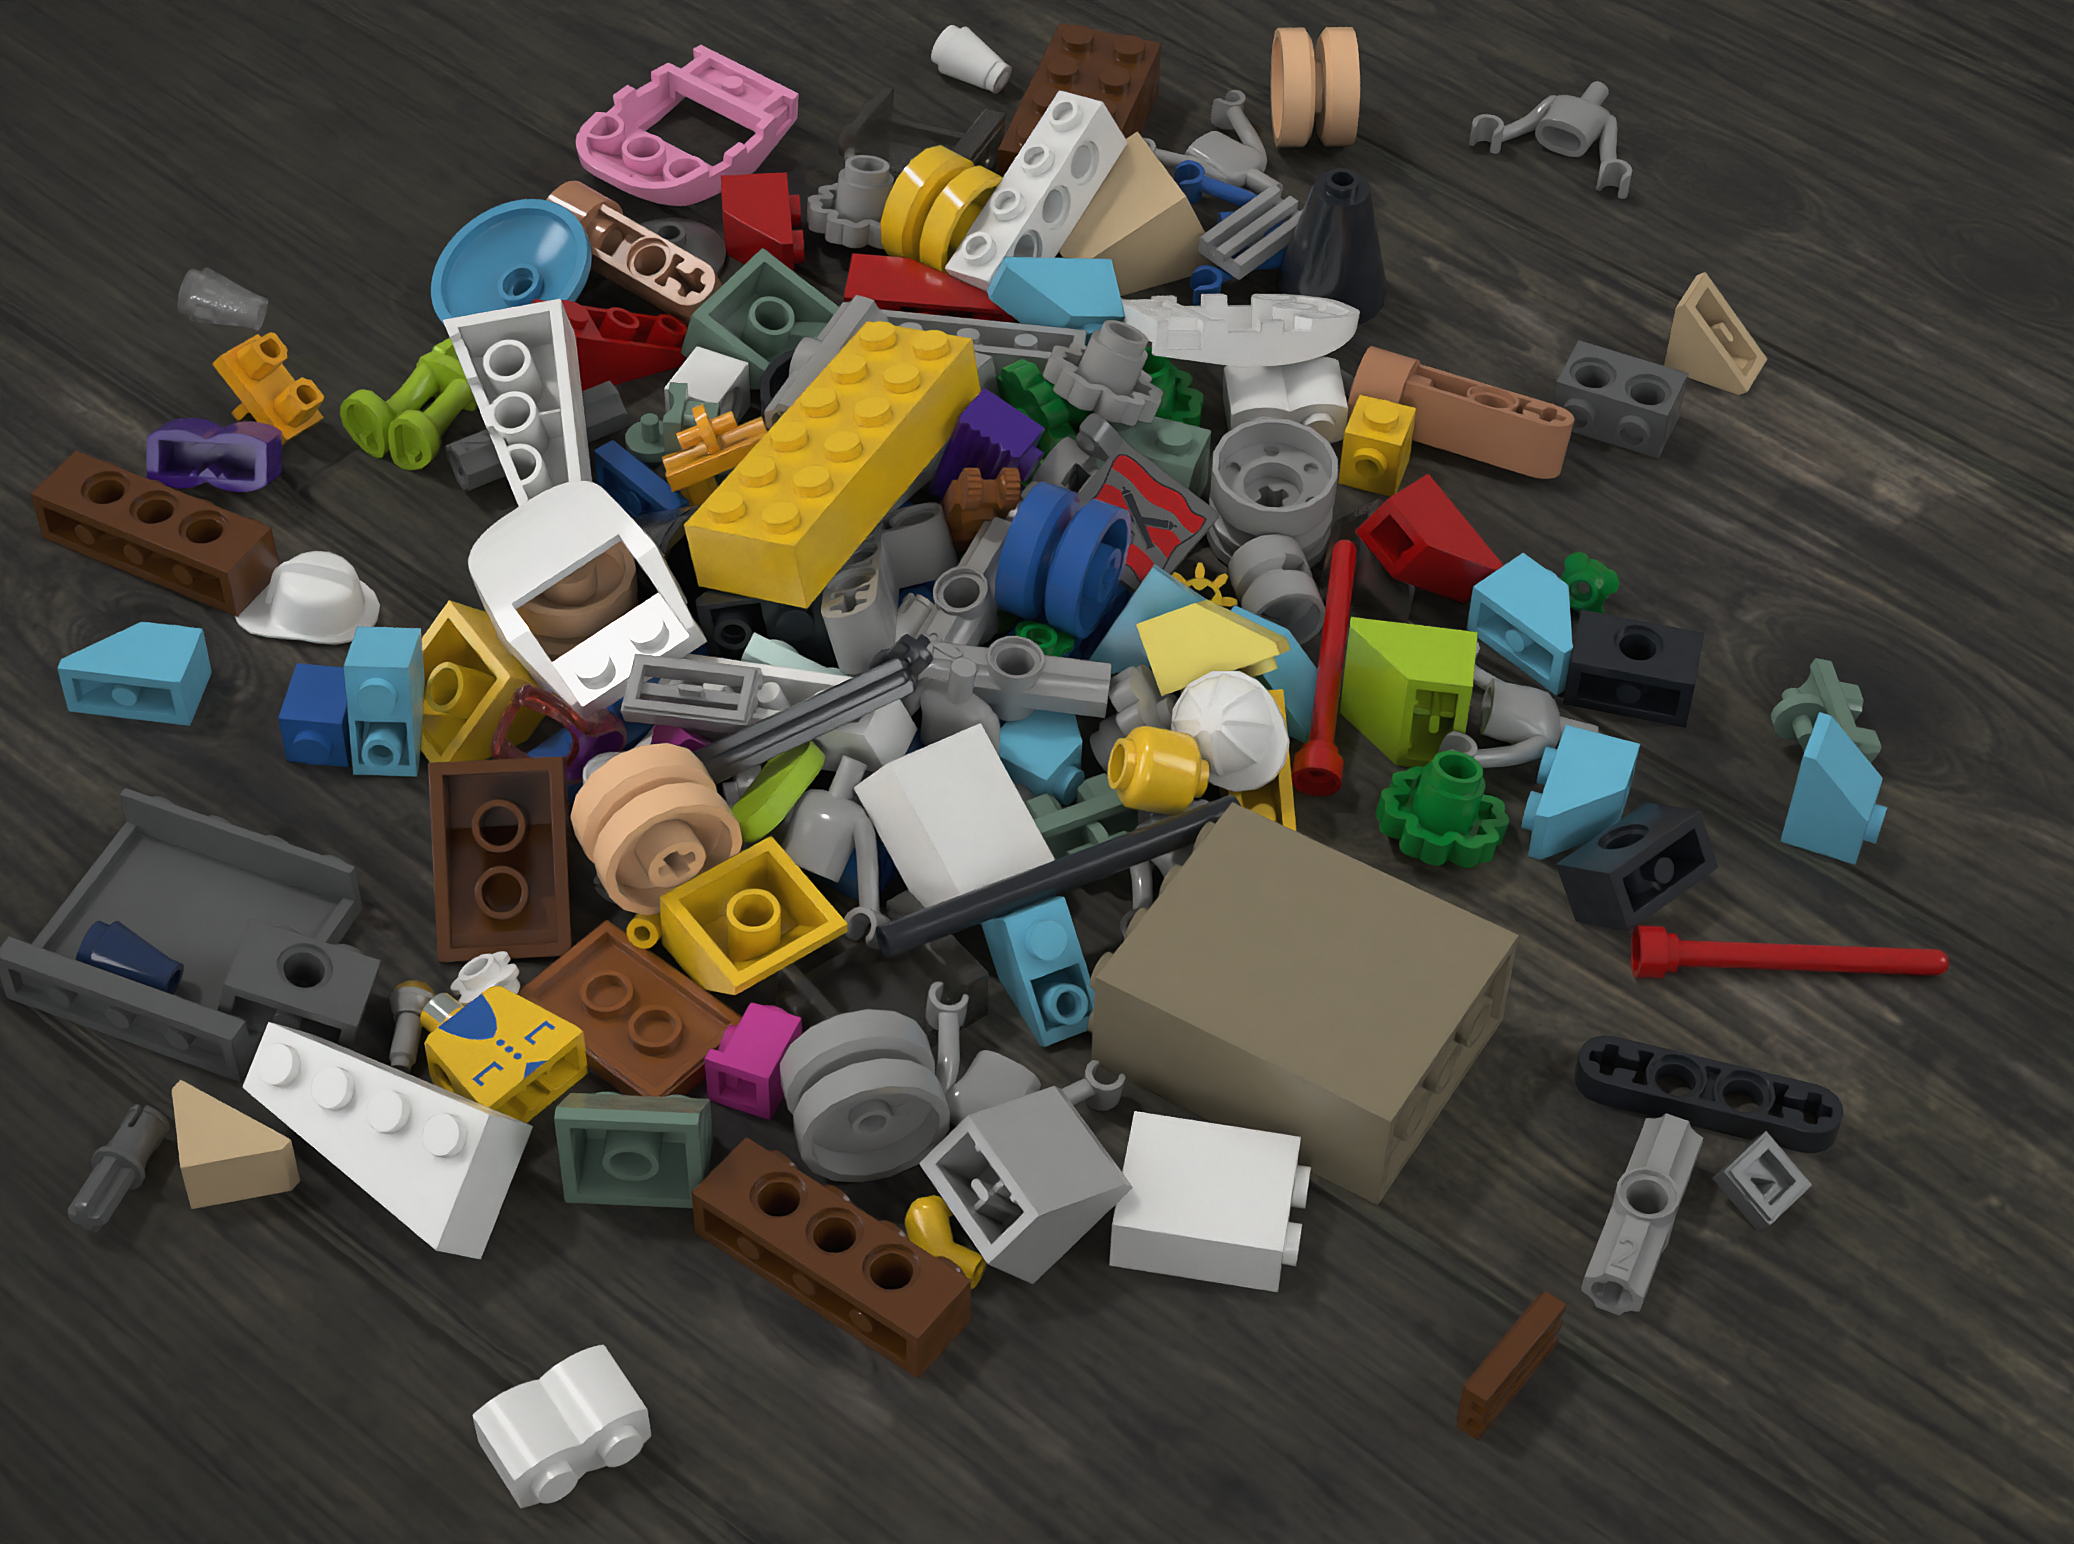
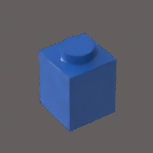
[278,663,352,767]

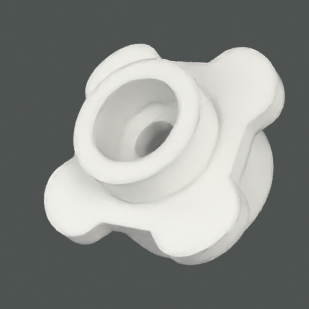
[450,951,520,1007]

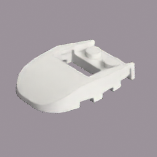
[1121,294,1360,367]
[468,481,707,726]

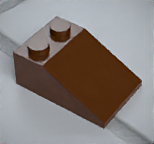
[428,756,572,962]

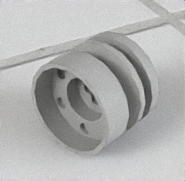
[1207,418,1338,568]

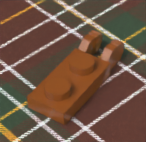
[940,468,1021,551]

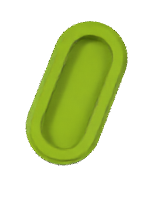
[731,740,825,843]

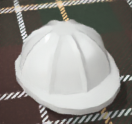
[1171,671,1290,792]

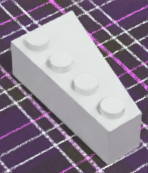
[443,299,592,506]
[243,1022,533,1259]

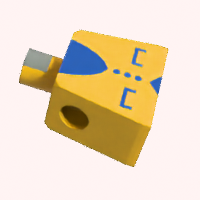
[420,986,588,1123]

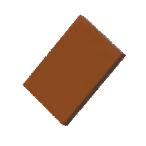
[517,920,742,1097]

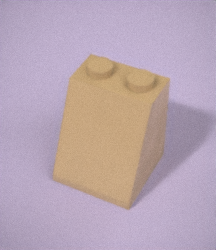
[1057,131,1218,296]

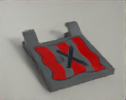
[1017,414,1220,594]

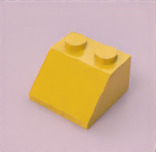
[420,600,559,763]
[660,836,848,995]

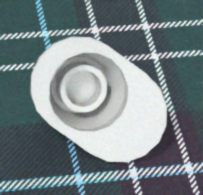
[235,551,380,645]

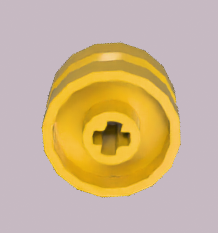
[880,145,1003,275]

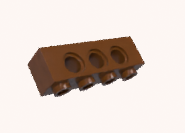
[31,451,279,617]
[692,1137,971,1379]

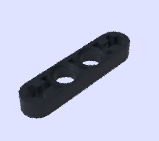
[1574,1035,1844,1153]

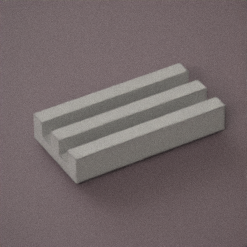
[1198,184,1303,280]
[621,653,764,733]

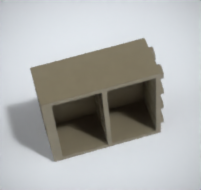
[1088,802,1519,1205]

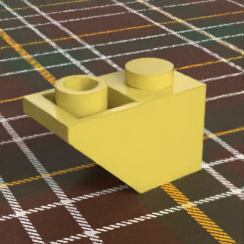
[1136,599,1291,696]

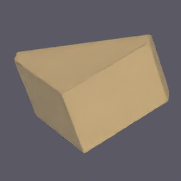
[1664,272,1767,395]
[172,1080,300,1209]

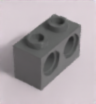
[1553,340,1688,459]

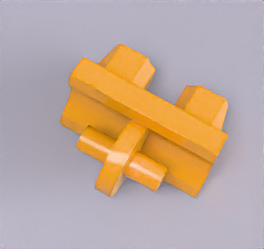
[212,332,324,446]
[662,404,768,506]

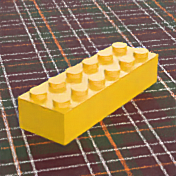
[684,321,981,609]

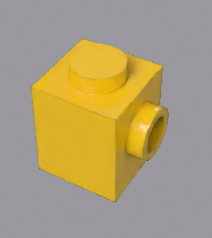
[1338,395,1416,497]

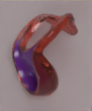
[490,683,627,785]

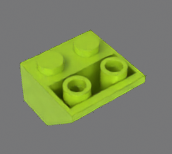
[1339,617,1478,767]

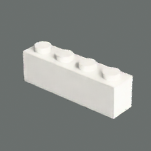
[650,654,917,772]

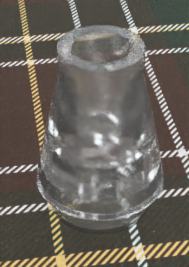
[177,267,268,330]

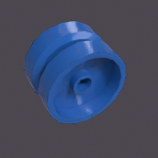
[995,481,1132,638]

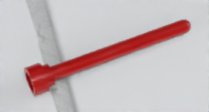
[1291,539,1357,796]
[1630,925,1949,979]

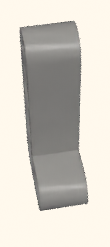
[821,503,959,675]

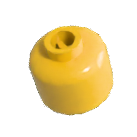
[1107,726,1209,815]

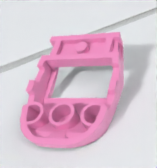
[576,45,799,206]

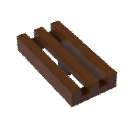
[1456,1291,1567,1441]

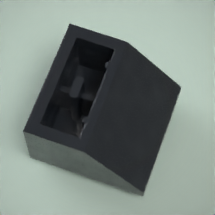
[696,589,839,669]

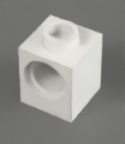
[664,346,751,424]

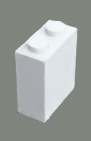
[854,723,1055,910]
[1109,1111,1311,1292]

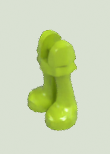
[340,338,477,471]

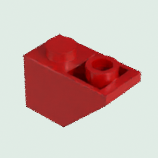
[721,172,805,272]
[1355,474,1504,603]

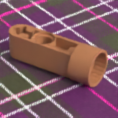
[547,181,723,325]
[1347,346,1575,479]

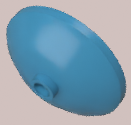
[431,199,592,324]

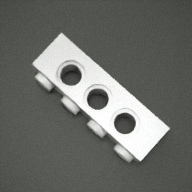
[945,90,1128,291]

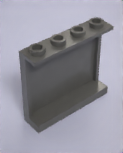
[0,788,363,1083]

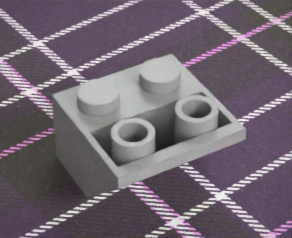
[919,1086,1133,1284]

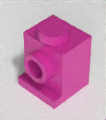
[705,1002,802,1121]

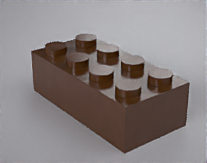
[998,23,1161,177]

